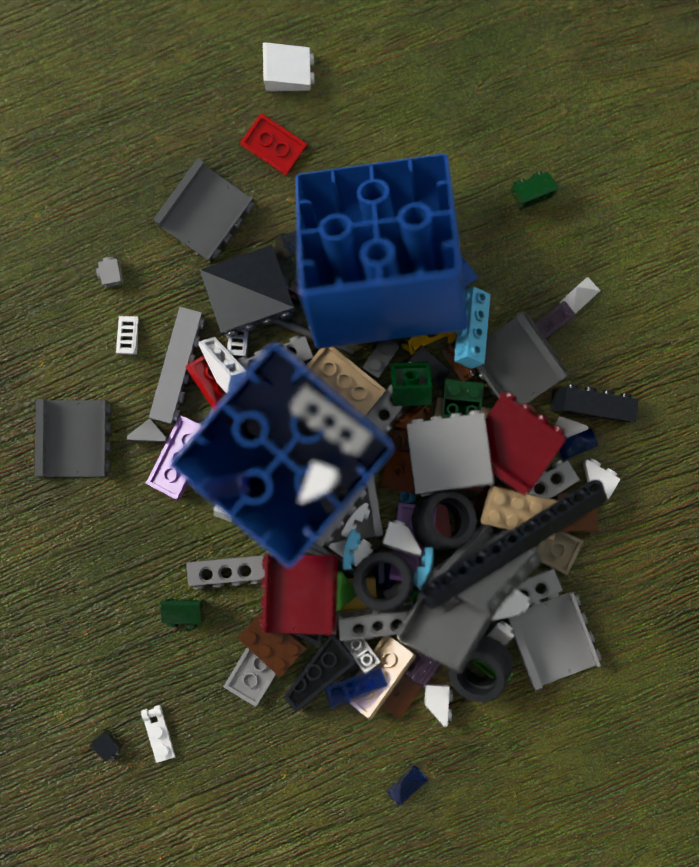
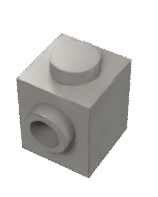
[96,257,124,287]

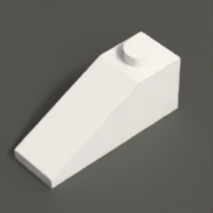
[198,337,246,394]

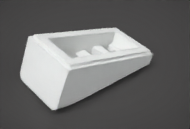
[116,316,139,355]
[227,330,249,357]

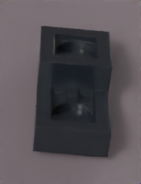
[408,345,452,385]

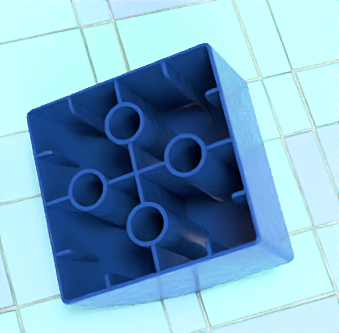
[295,154,469,349]
[170,344,394,567]

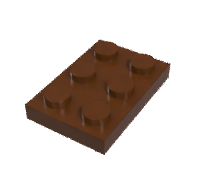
[237,610,306,678]

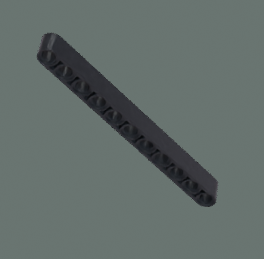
[420,480,607,609]

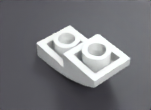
[341,503,371,537]
[343,638,380,674]

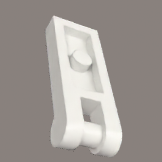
[141,705,176,763]

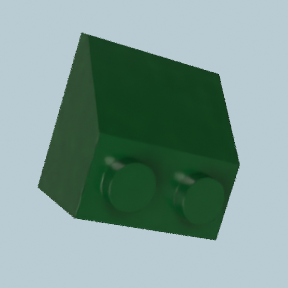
[511,171,559,210]
[391,362,432,406]
[160,599,203,628]

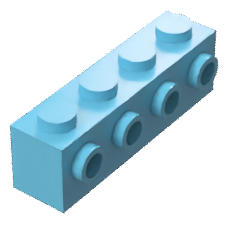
[454,286,491,369]

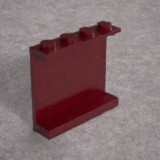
[485,391,568,496]
[260,553,338,635]

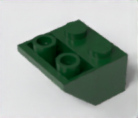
[441,379,484,418]

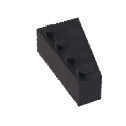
[550,384,639,422]
[284,635,357,713]

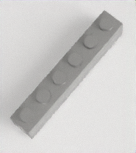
[149,307,205,425]

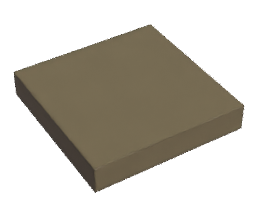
[537,532,584,575]

